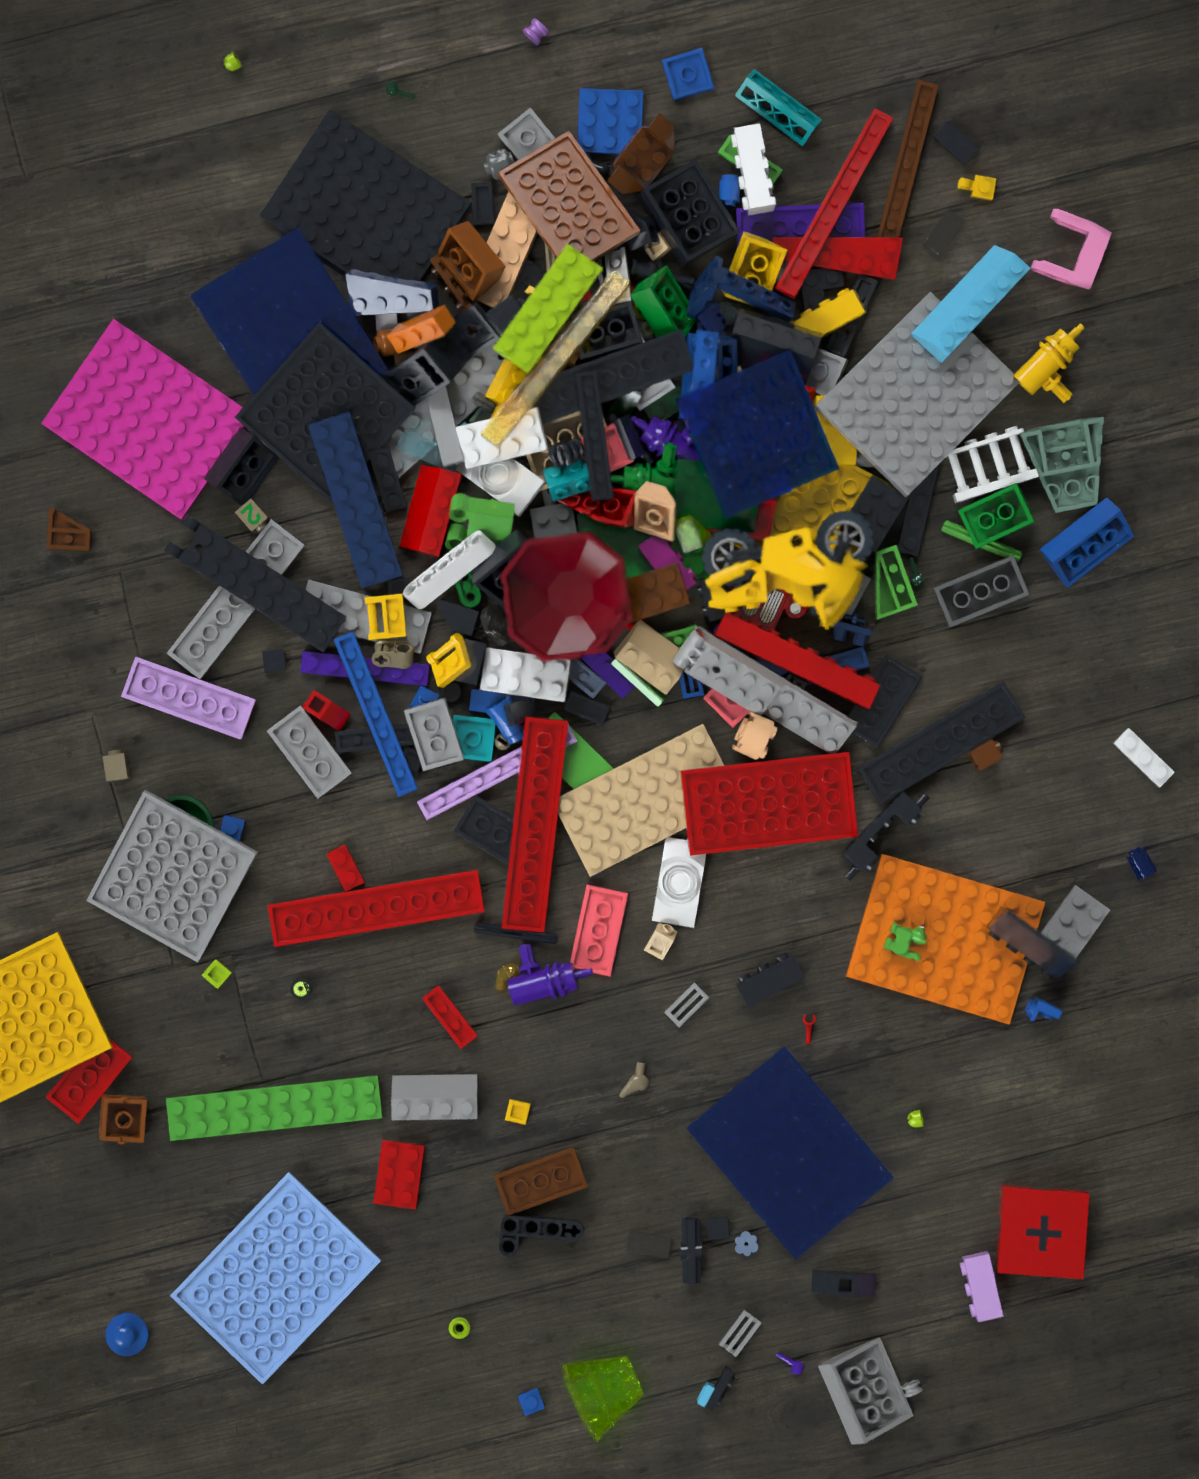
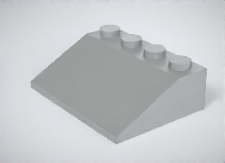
[818,1337,914,1444]

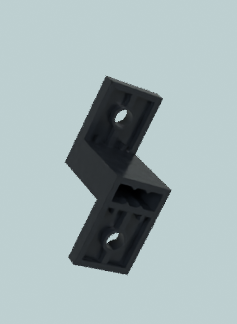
[382,302,501,406]

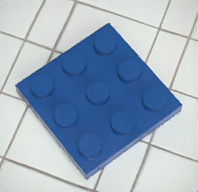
[578,88,643,155]

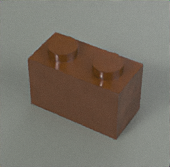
[966,739,1004,771]

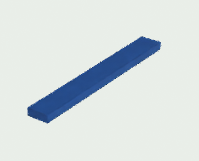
[334,631,418,797]

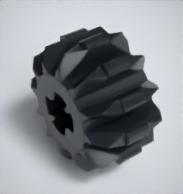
[548,438,585,467]

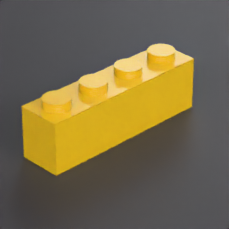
[789,288,867,338]

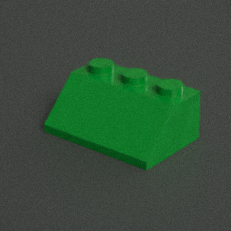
[630,266,698,338]

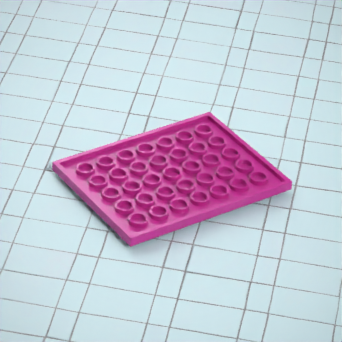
[41,319,246,520]

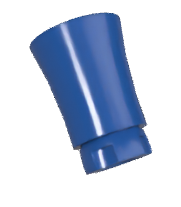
[484,695,524,744]

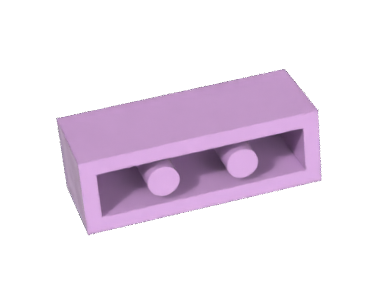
[960,1251,1003,1322]

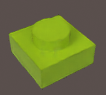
[202,959,232,989]

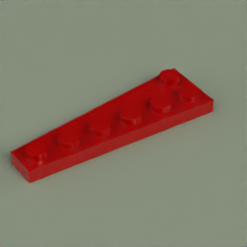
[772,237,903,280]

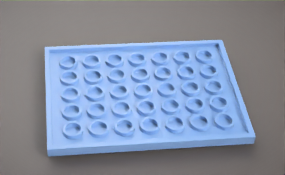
[170,1172,381,1384]

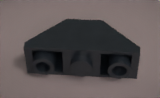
[811,1270,876,1297]

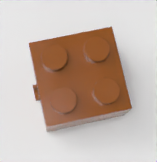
[99,1094,147,1144]

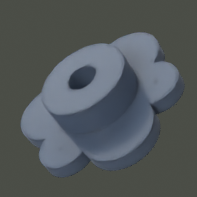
[735,1231,758,1256]

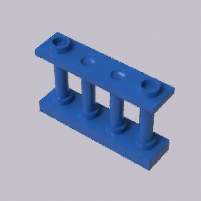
[679,330,718,420]

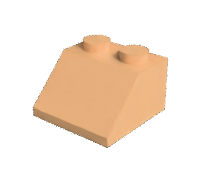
[634,481,676,541]

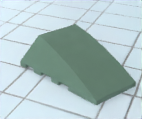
[1020,417,1104,513]

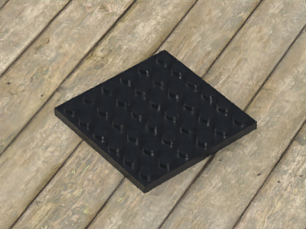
[234,321,416,503]

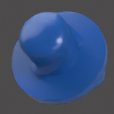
[105,1312,149,1356]

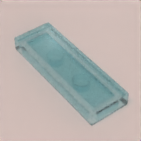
[396,429,459,472]

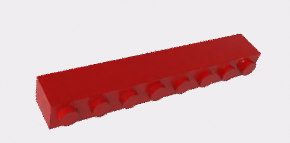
[713,612,880,709]

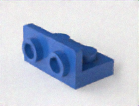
[1025,997,1062,1022]

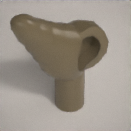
[619,1062,649,1098]

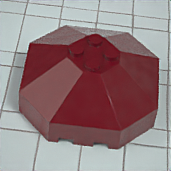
[501,531,632,662]

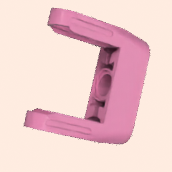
[1031,209,1111,289]

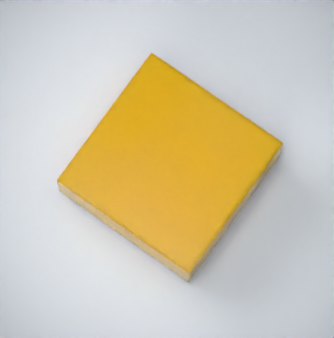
[505,1099,530,1125]

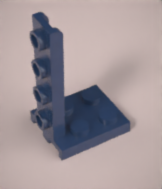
[686,256,796,322]

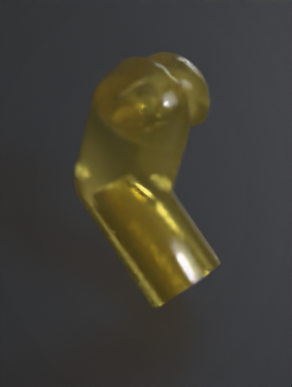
[495,963,520,991]

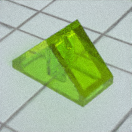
[675,515,712,553]

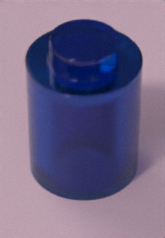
[1126,846,1157,880]

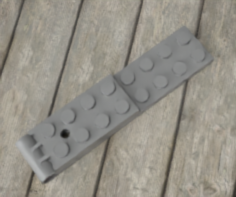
[673,627,857,754]

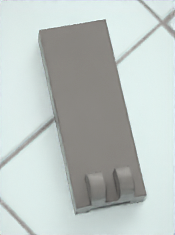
[604,247,633,307]

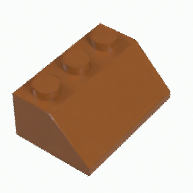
[437,221,506,301]

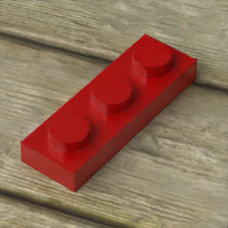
[422,985,478,1049]

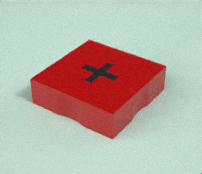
[995,1185,1089,1279]

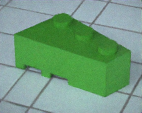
[874,545,917,621]

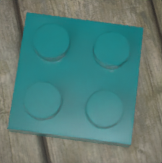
[453,715,496,762]

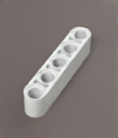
[403,531,495,609]

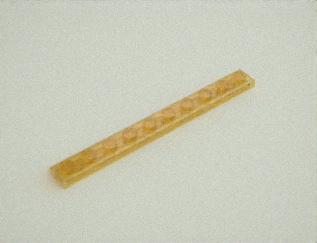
[480,270,631,448]

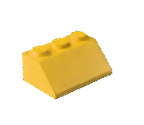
[722,231,787,306]

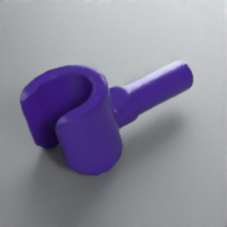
[776,1352,804,1375]

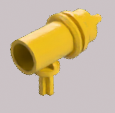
[1013,324,1084,403]

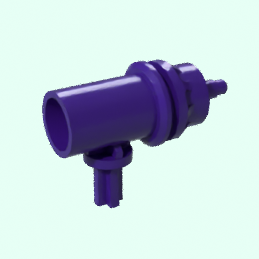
[631,416,710,461]
[508,944,593,1006]

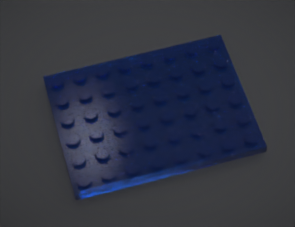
[190,227,389,395]
[686,1046,894,1260]

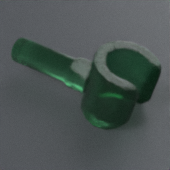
[386,82,415,99]
[908,557,923,588]

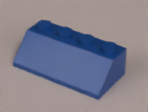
[1040,498,1134,588]

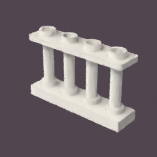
[945,426,1039,503]

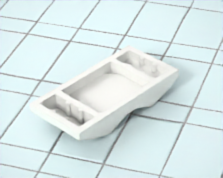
[455,458,545,517]
[652,837,706,928]

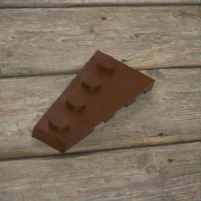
[430,255,477,332]

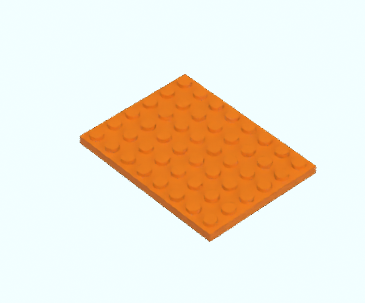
[846,854,1045,1025]

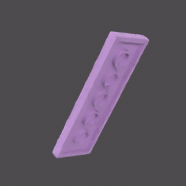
[121,657,256,740]

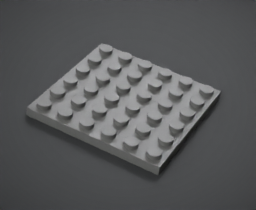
[86,790,258,962]

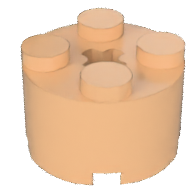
[732,711,777,760]

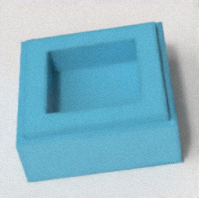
[697,1381,715,1407]

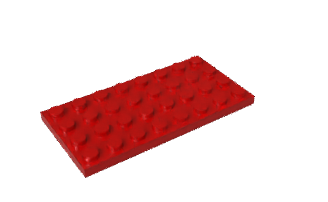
[680,752,858,856]

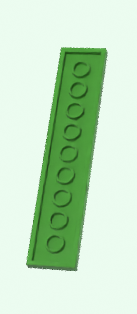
[166,1075,383,1141]

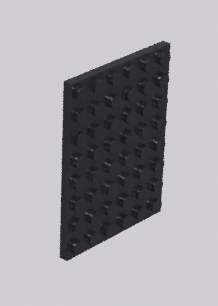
[260,109,472,281]

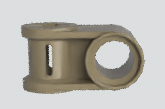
[372,639,413,669]

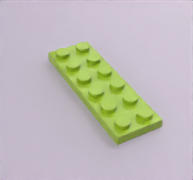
[493,244,603,374]

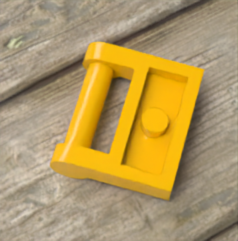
[364,594,407,640]
[426,633,472,688]

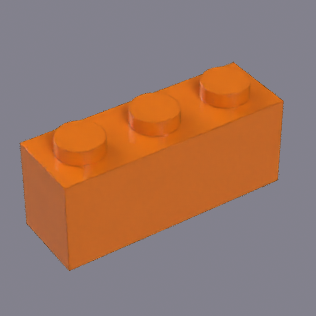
[387,305,456,354]

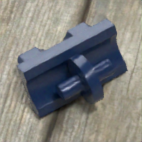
[833,610,872,647]

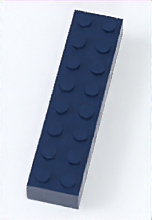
[308,411,402,588]

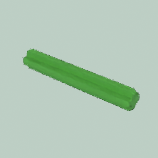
[942,520,1022,563]

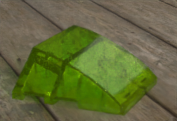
[561,1355,644,1442]

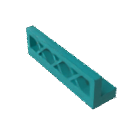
[735,69,822,146]

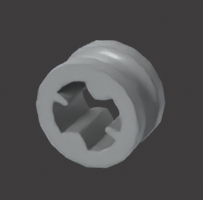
[901,1380,923,1397]

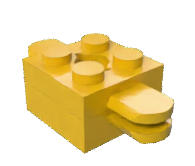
[485,356,544,418]

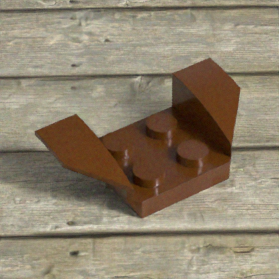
[607,113,674,194]

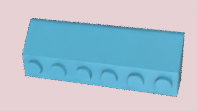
[911,245,1030,363]

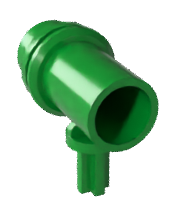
[611,442,677,497]

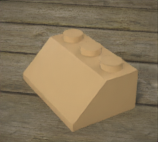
[614,620,684,695]

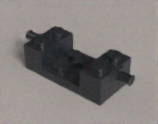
[842,792,930,881]

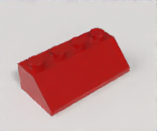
[399,465,462,558]

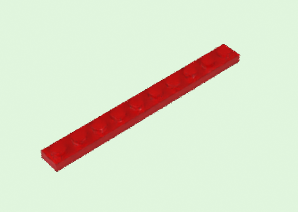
[775,108,893,298]

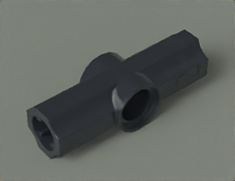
[681,1218,702,1284]

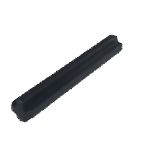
[474,922,558,944]

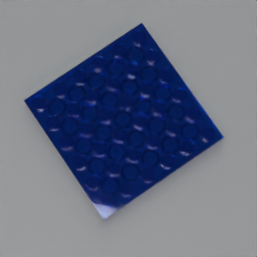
[675,350,839,518]

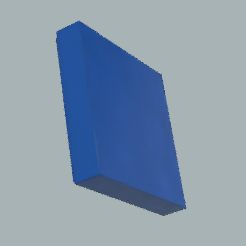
[662,48,714,101]

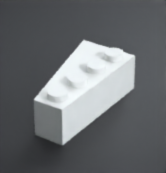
[731,124,776,215]

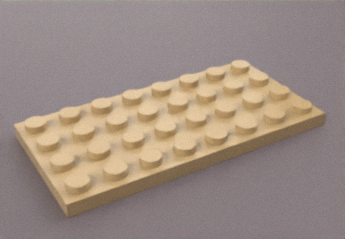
[558,724,724,877]

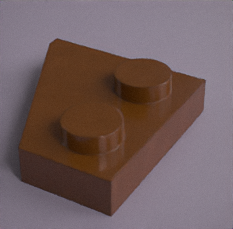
[47,508,92,551]

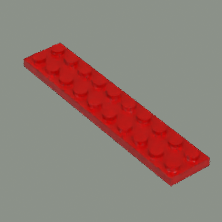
[501,716,568,932]
[267,870,485,947]

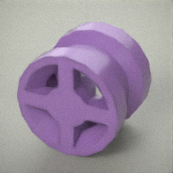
[523,18,549,45]

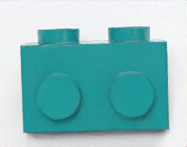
[543,458,590,501]

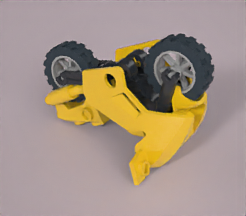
[702,511,874,630]

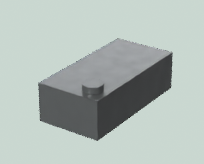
[933,556,1029,628]

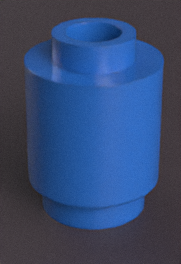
[719,175,740,207]

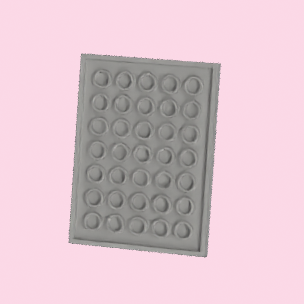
[815,292,1019,497]

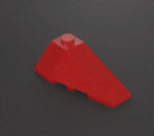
[556,488,637,528]

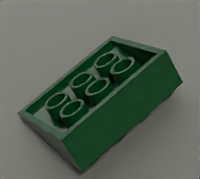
[672,459,763,533]

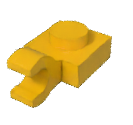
[957,175,996,201]

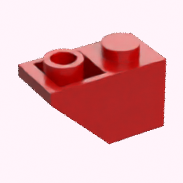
[302,690,351,731]

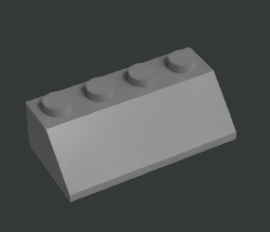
[391,1074,478,1120]

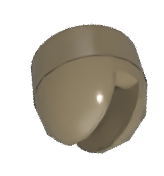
[494,733,511,750]

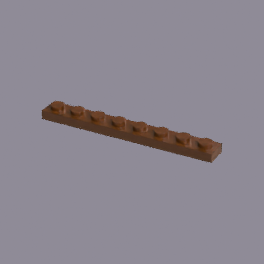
[877,80,939,238]

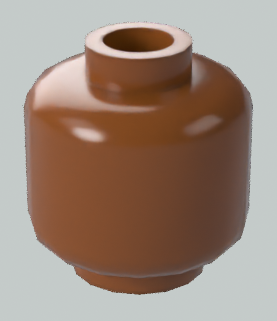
[373,327,397,357]

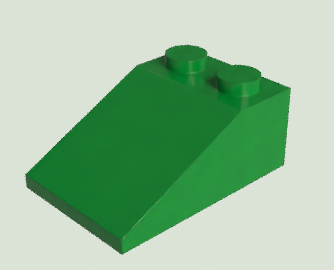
[958,483,1036,549]

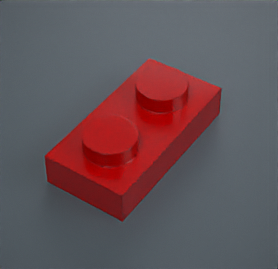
[326,844,365,892]

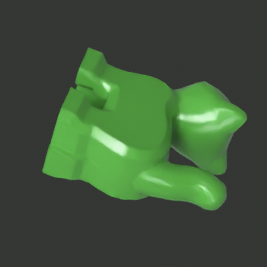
[883,922,927,961]

